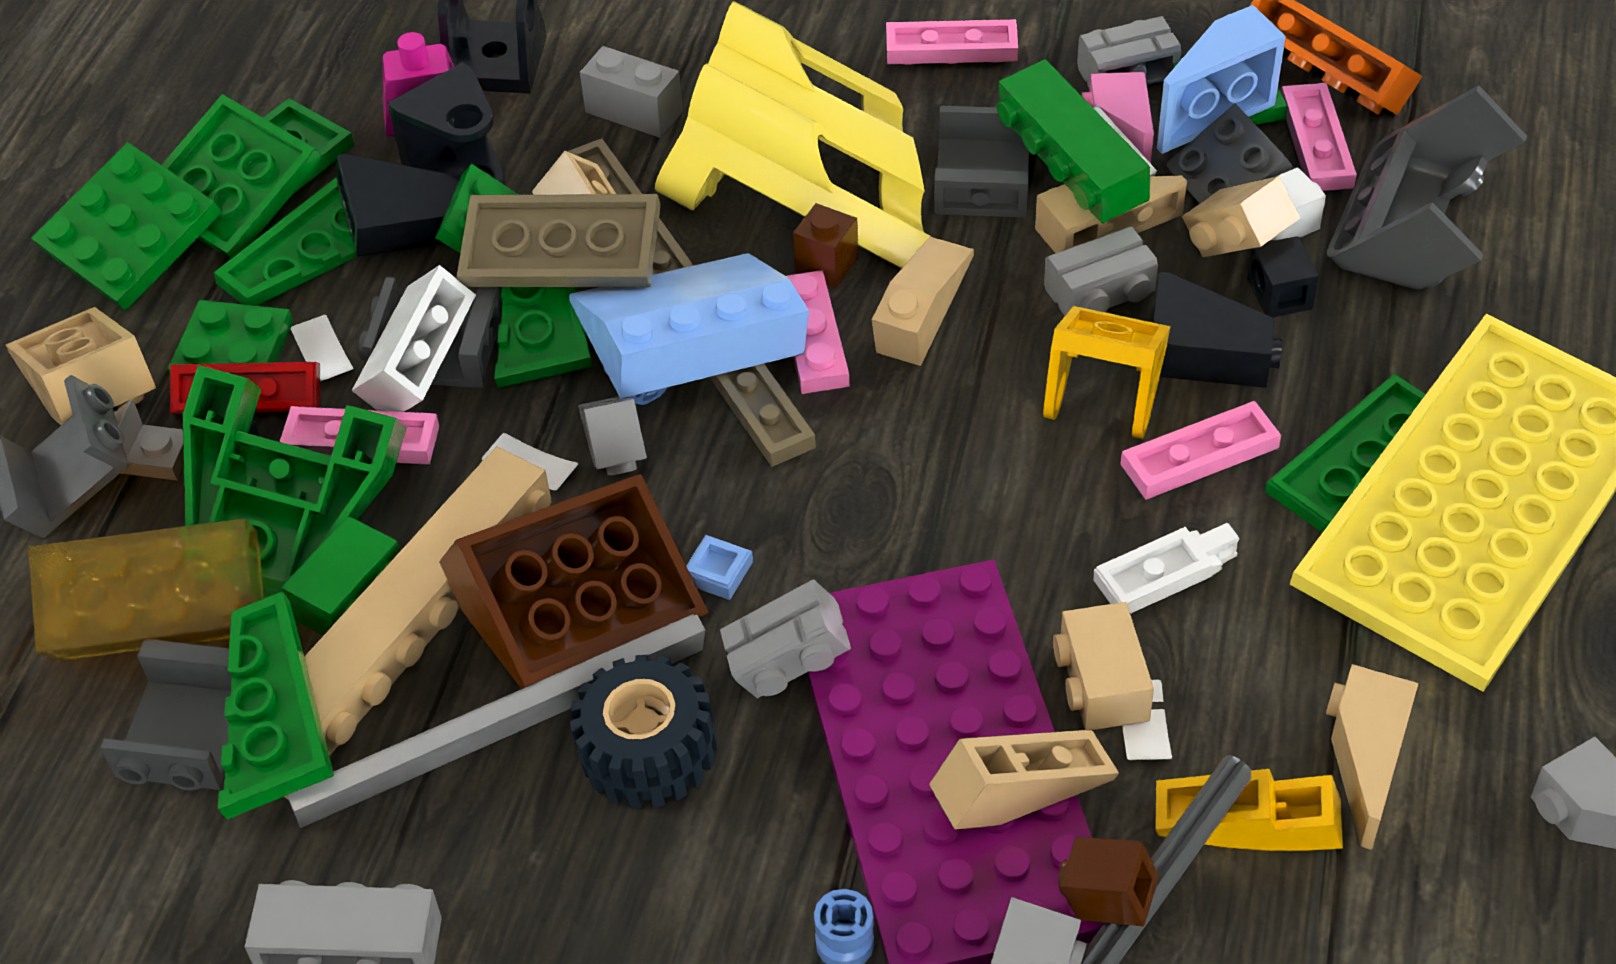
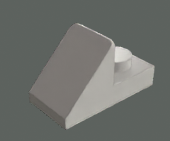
[114,400,184,481]

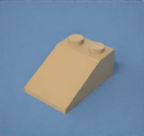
[6,307,156,425]

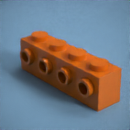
[1250,0,1423,115]

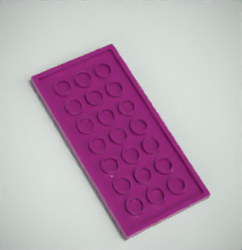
[806,559,1104,964]

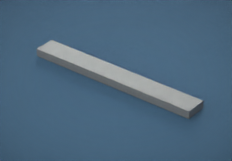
[287,614,705,828]

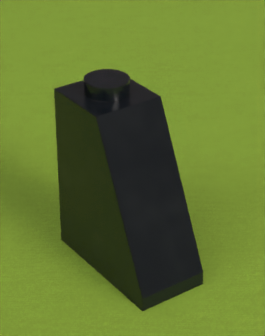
[337,154,459,257]
[1153,272,1282,388]

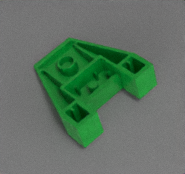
[183,365,407,598]

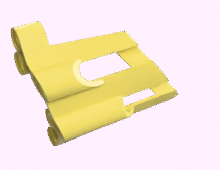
[655,1,931,269]

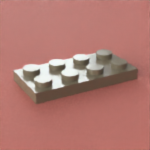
[457,194,661,287]

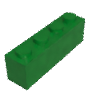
[996,59,1150,224]

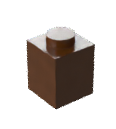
[793,203,859,288]
[1058,836,1159,927]

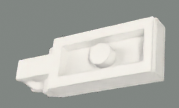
[1093,523,1239,614]

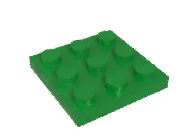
[162,94,322,259]
[31,142,222,311]

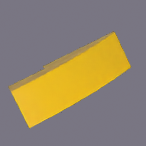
[1156,769,1343,851]

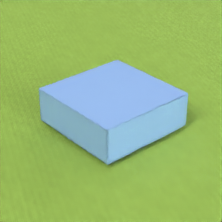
[686,535,753,600]

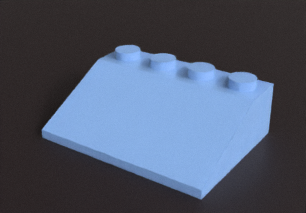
[570,253,809,399]

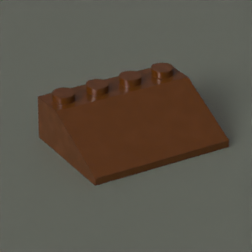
[439,474,709,689]

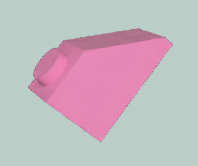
[1081,72,1154,163]

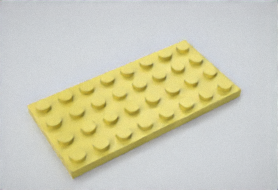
[1290,314,1616,692]

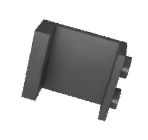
[934,106,1029,218]
[359,277,502,388]
[0,375,129,538]
[100,639,232,791]

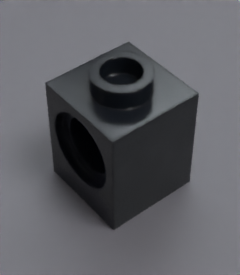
[1247,236,1319,317]

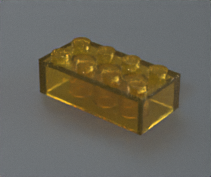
[28,519,264,661]

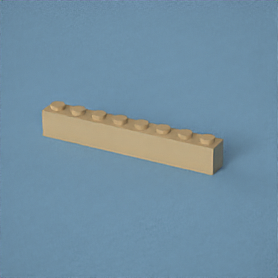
[284,446,552,799]

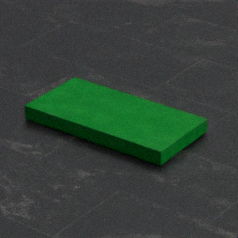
[1265,373,1426,533]

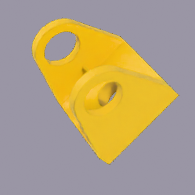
[1043,306,1171,440]

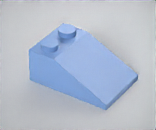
[1157,5,1286,154]

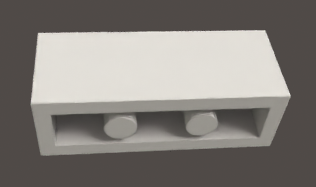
[352,265,476,412]

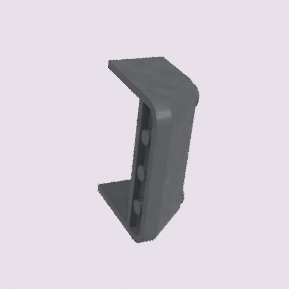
[1327,85,1527,290]

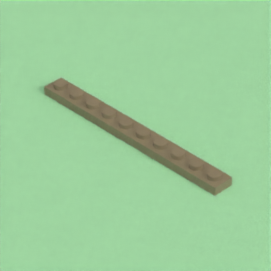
[561,138,816,467]

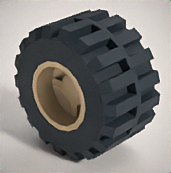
[570,655,717,808]

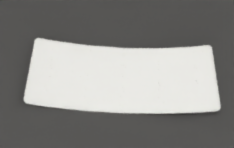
[291,315,353,382]
[482,433,578,490]
[1122,680,1172,760]

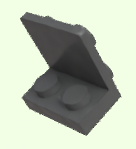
[1166,103,1295,204]

